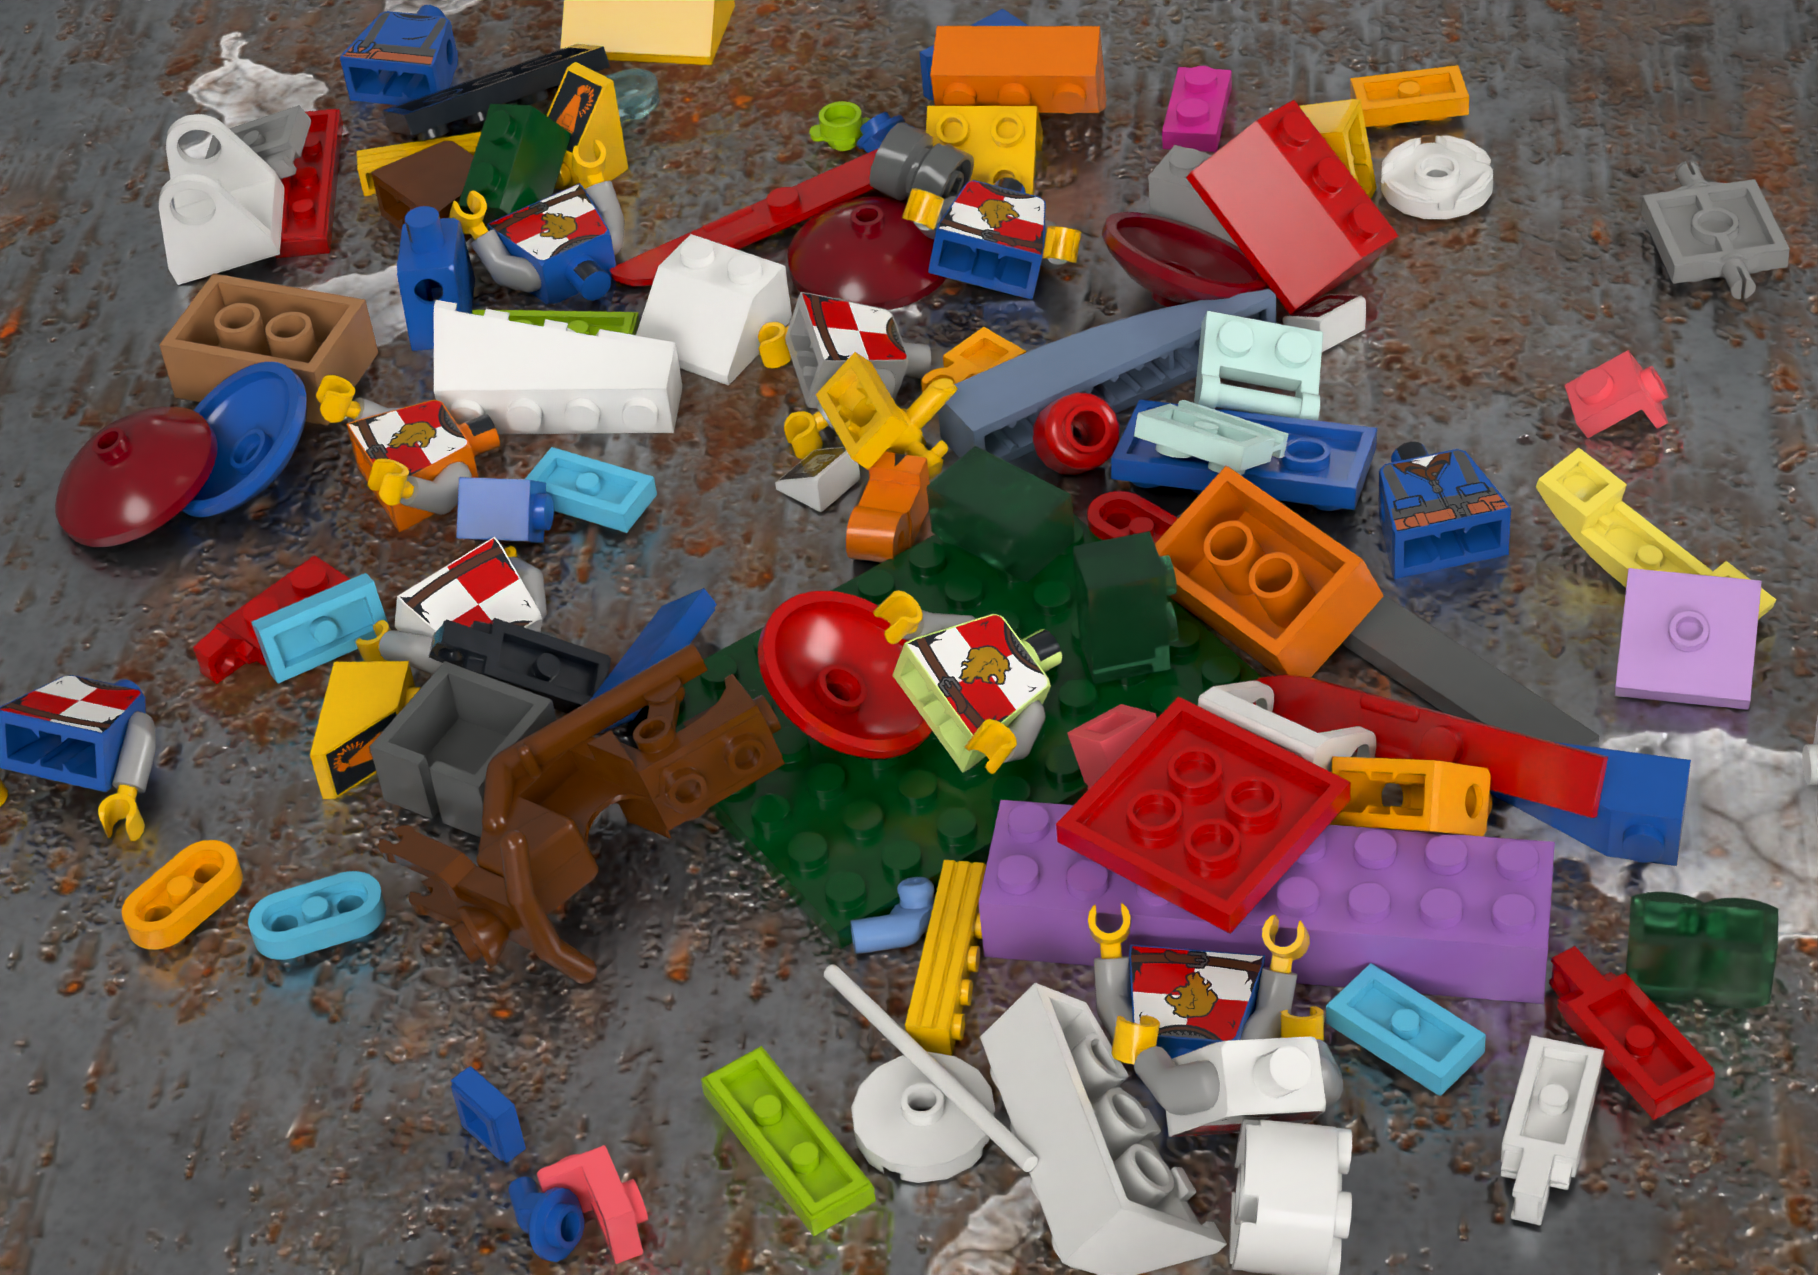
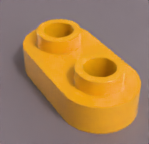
[122,840,243,950]

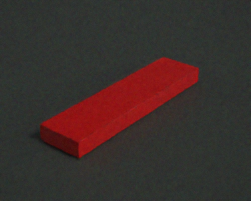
[275,109,343,259]

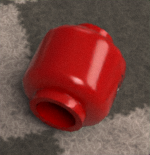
[1033,392,1120,475]

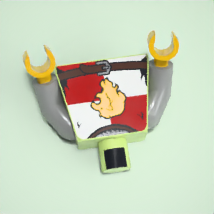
[873,590,1062,774]

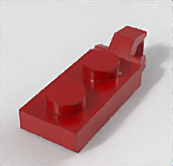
[193,555,350,684]
[1549,946,1715,1120]

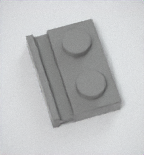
[205,105,311,179]

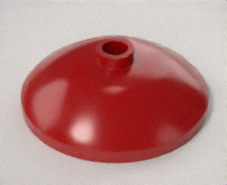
[758,591,932,759]

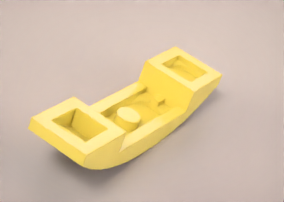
[1536,448,1777,620]

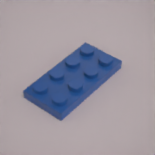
[1111,399,1377,511]

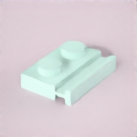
[1134,400,1288,475]

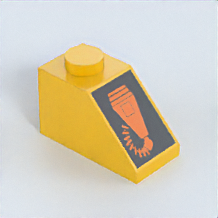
[547,62,628,191]
[310,661,421,799]

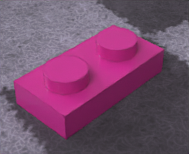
[1162,66,1232,152]

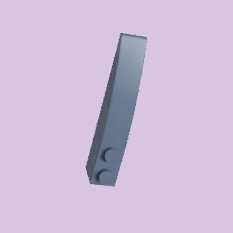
[938,289,1276,477]

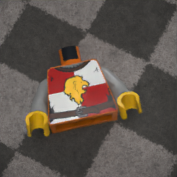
[316,375,500,532]

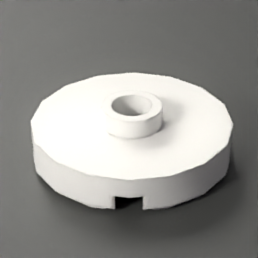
[1381,136,1493,219]
[851,1052,996,1183]

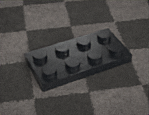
[382,44,610,141]

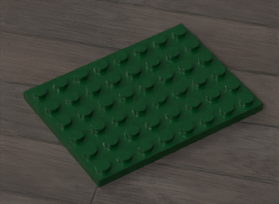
[628,480,1262,950]

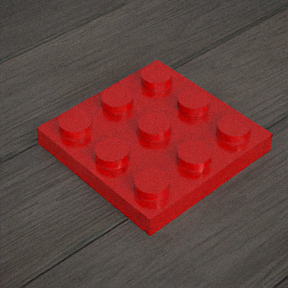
[1056,696,1351,934]

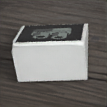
[1283,294,1366,352]
[775,447,860,512]

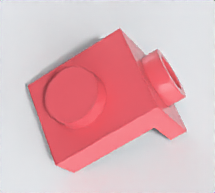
[1564,350,1669,438]
[537,1145,648,1264]

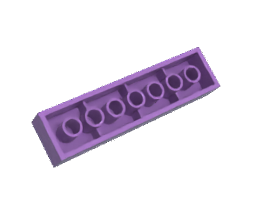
[978,800,1555,1004]

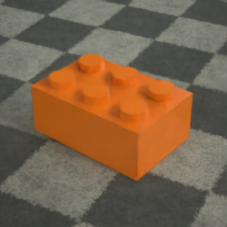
[1142,465,1384,677]

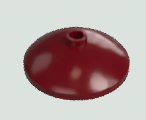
[787,196,947,310]
[1102,212,1267,307]
[55,406,218,547]

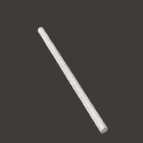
[824,964,1038,1172]

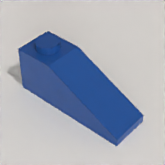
[1489,742,1691,866]

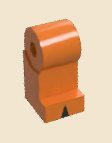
[846,452,932,563]

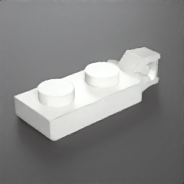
[1501,1035,1604,1225]

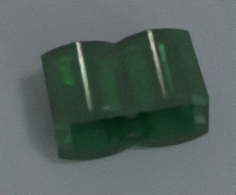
[1625,892,1778,1009]

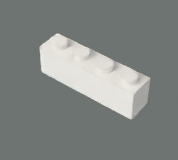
[434,300,683,434]
[980,983,1227,1275]

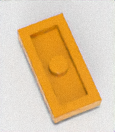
[1350,65,1469,127]

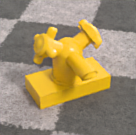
[815,352,958,480]

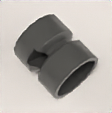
[869,122,974,201]

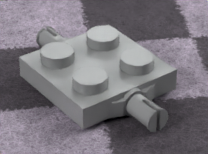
[1641,160,1790,299]

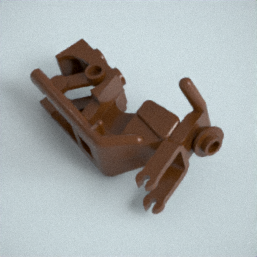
[378,643,785,984]

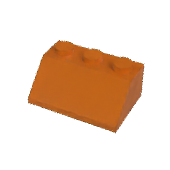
[930,26,1107,114]

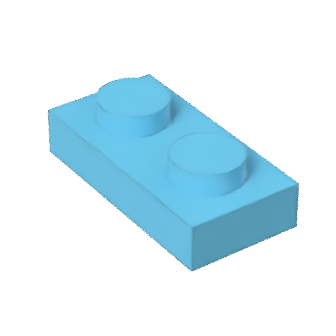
[525,447,657,533]
[251,573,388,684]
[1326,963,1486,1096]

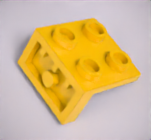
[926,106,1043,195]

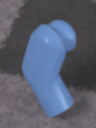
[850,877,935,954]

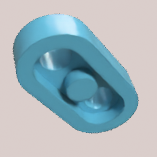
[248,871,386,960]

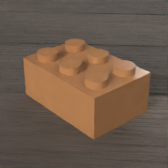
[159,274,378,426]

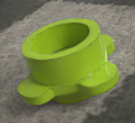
[810,101,870,151]

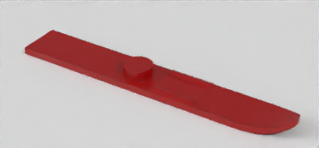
[609,148,879,286]
[1253,674,1608,818]

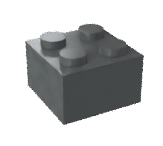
[370,661,556,837]

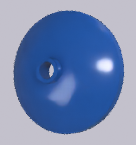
[182,362,307,517]

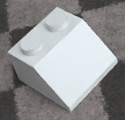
[636,234,792,386]

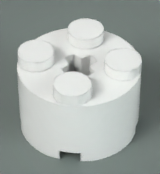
[1229,1119,1352,1275]

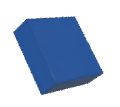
[451,1066,526,1163]

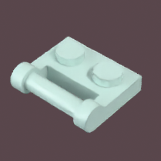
[1194,311,1323,420]

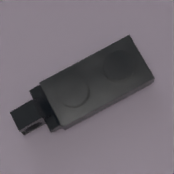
[429,618,611,714]

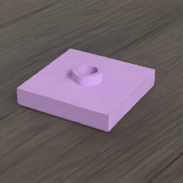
[1615,568,1762,710]

